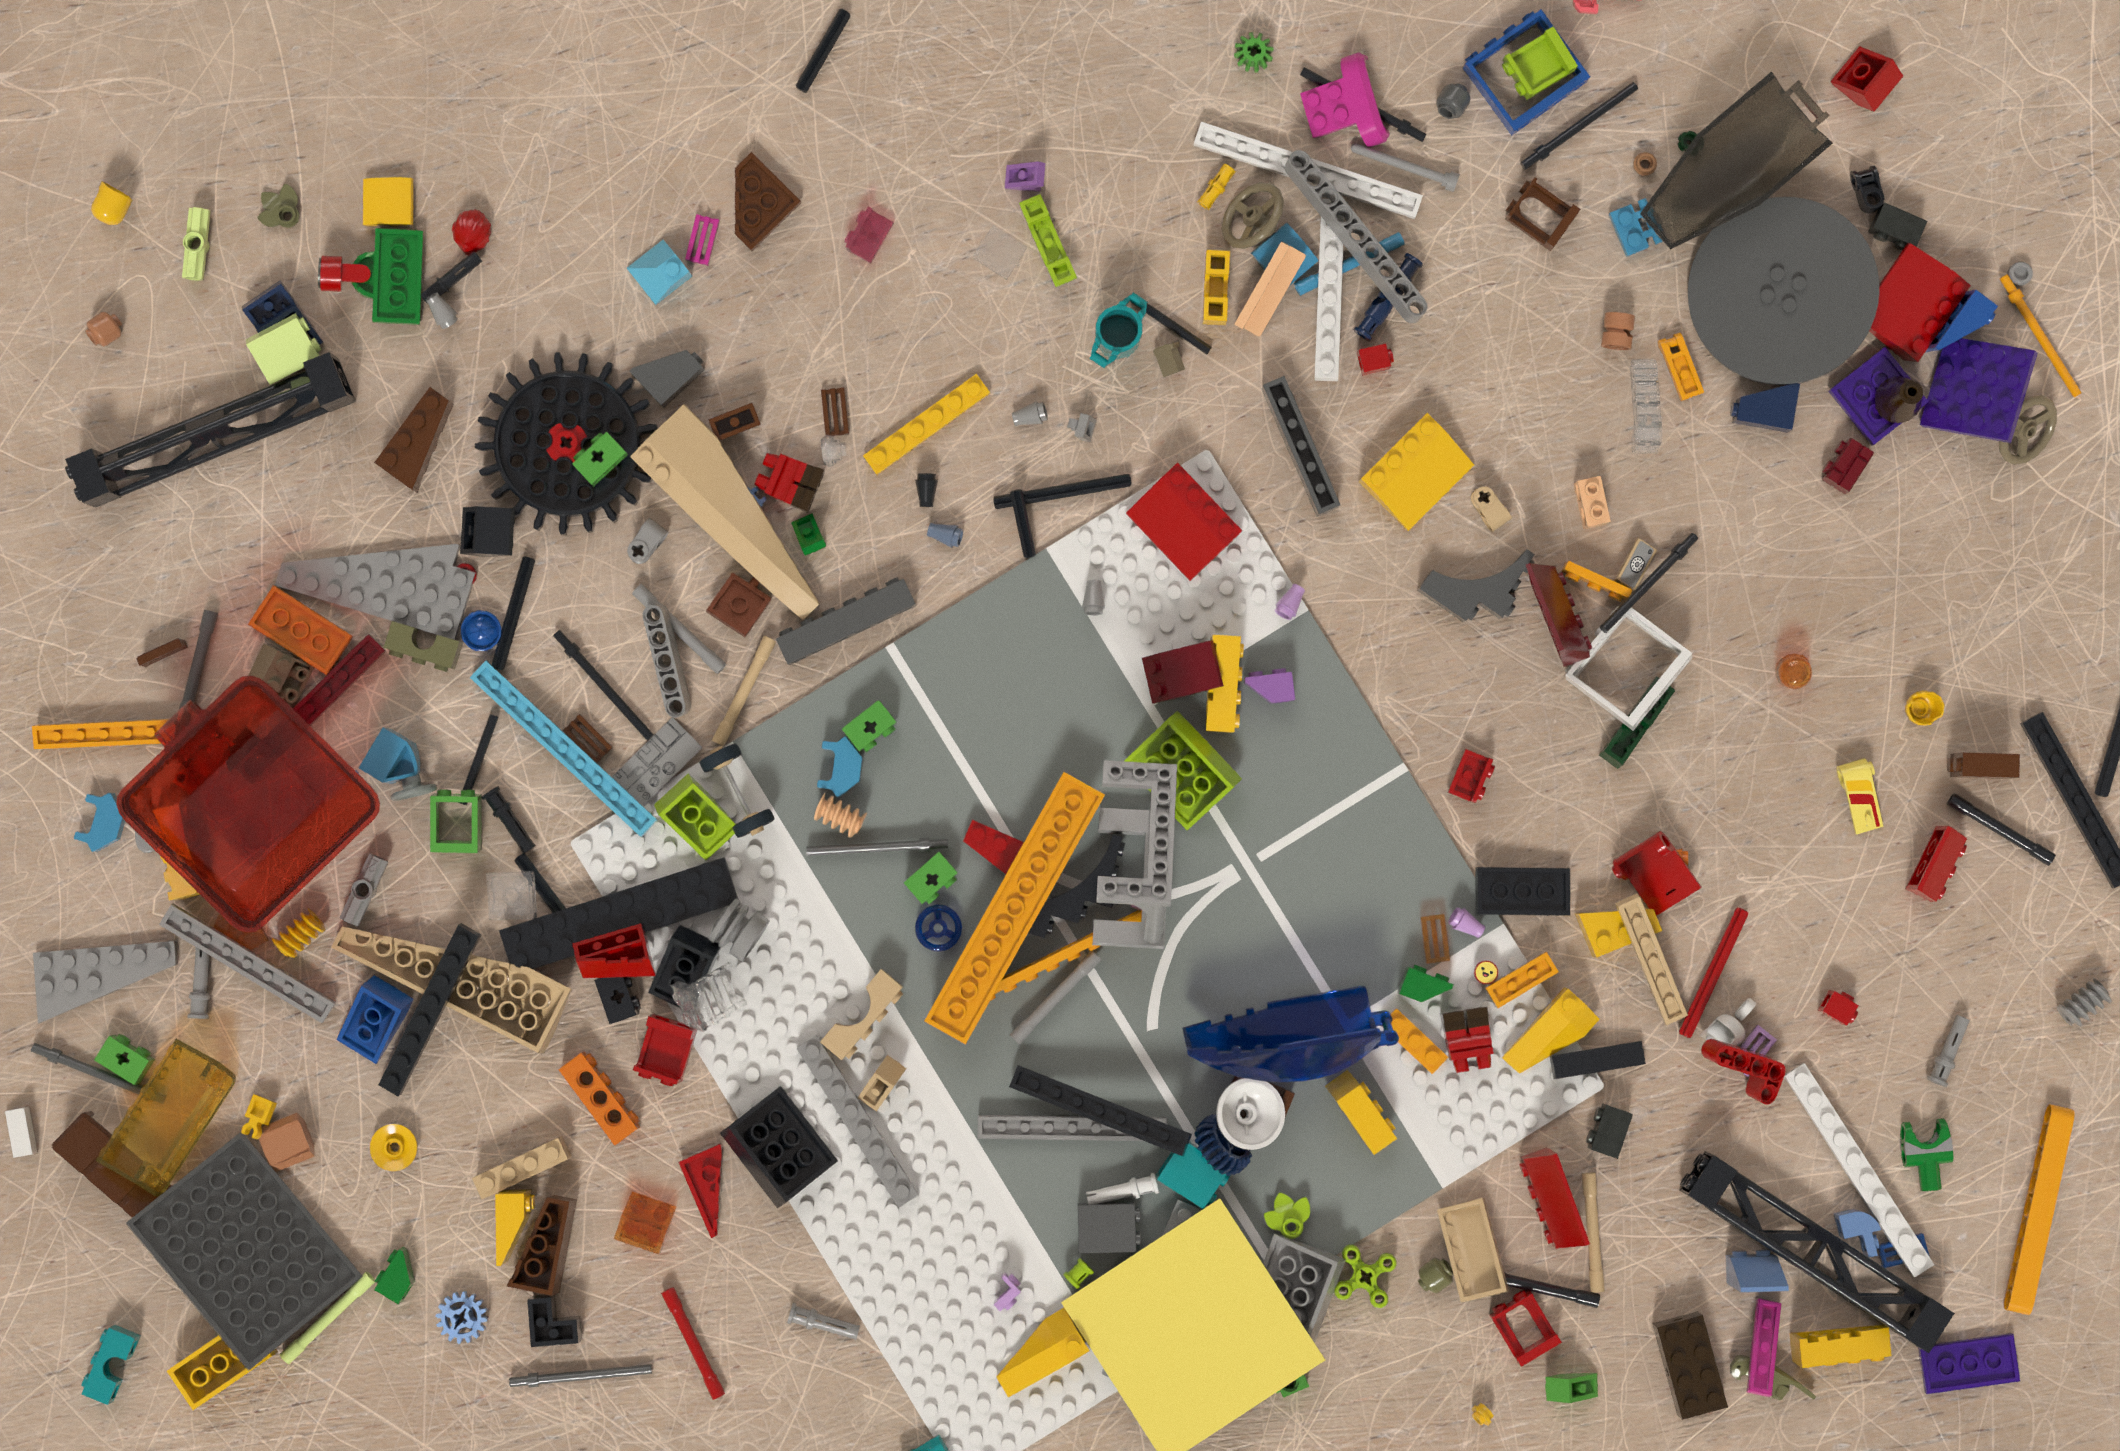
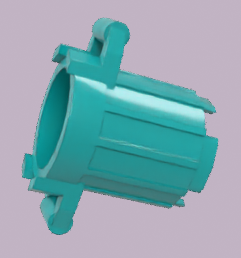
[1089,292,1148,368]

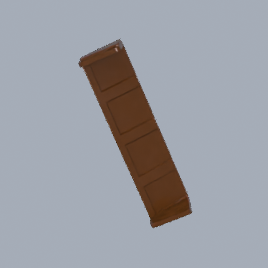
[52,1111,172,1217]

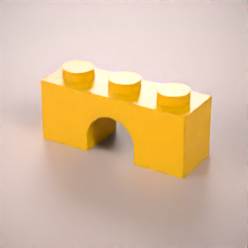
[1202,250,1230,325]

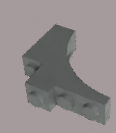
[1417,549,1535,623]

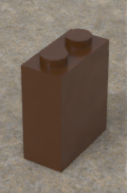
[1947,752,2020,779]

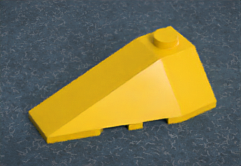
[1501,987,1600,1074]

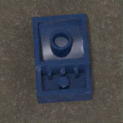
[242,280,323,345]

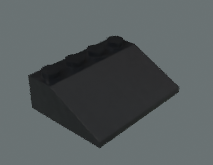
[720,1086,838,1208]

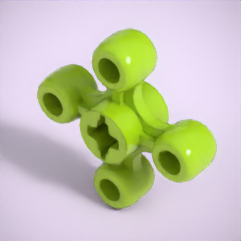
[1334,1244,1397,1308]

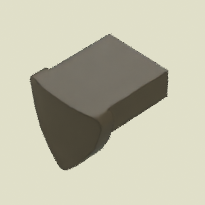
[1153,340,1185,378]

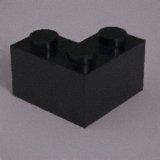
[527,1295,582,1347]

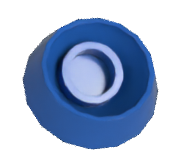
[461,610,502,651]

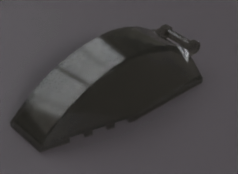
[1640,71,1833,250]

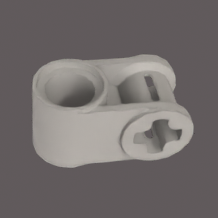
[627,518,669,564]

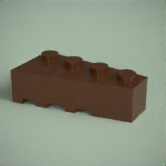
[374,387,454,493]
[507,1195,577,1296]

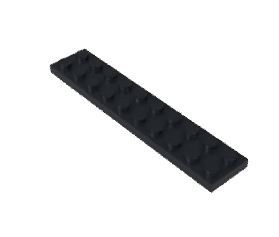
[499,857,739,969]

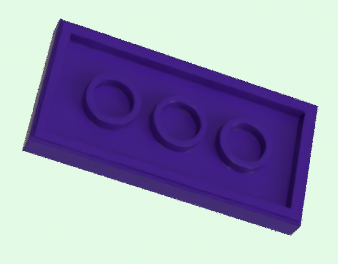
[1918,1333,2020,1394]

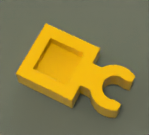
[241,1094,277,1139]

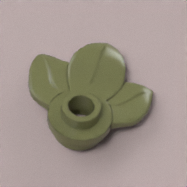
[257,184,300,228]

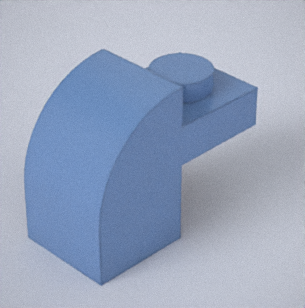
[1833,1209,1881,1258]

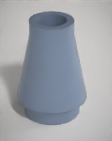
[927,523,963,548]

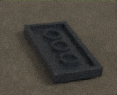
[1475,867,1570,916]

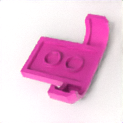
[1300,52,1390,147]

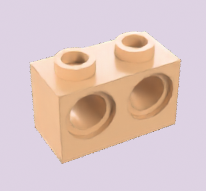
[1574,476,1611,529]

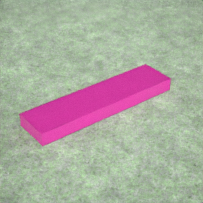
[1746,1298,1782,1397]

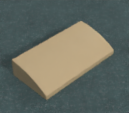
[1437,1198,1509,1303]

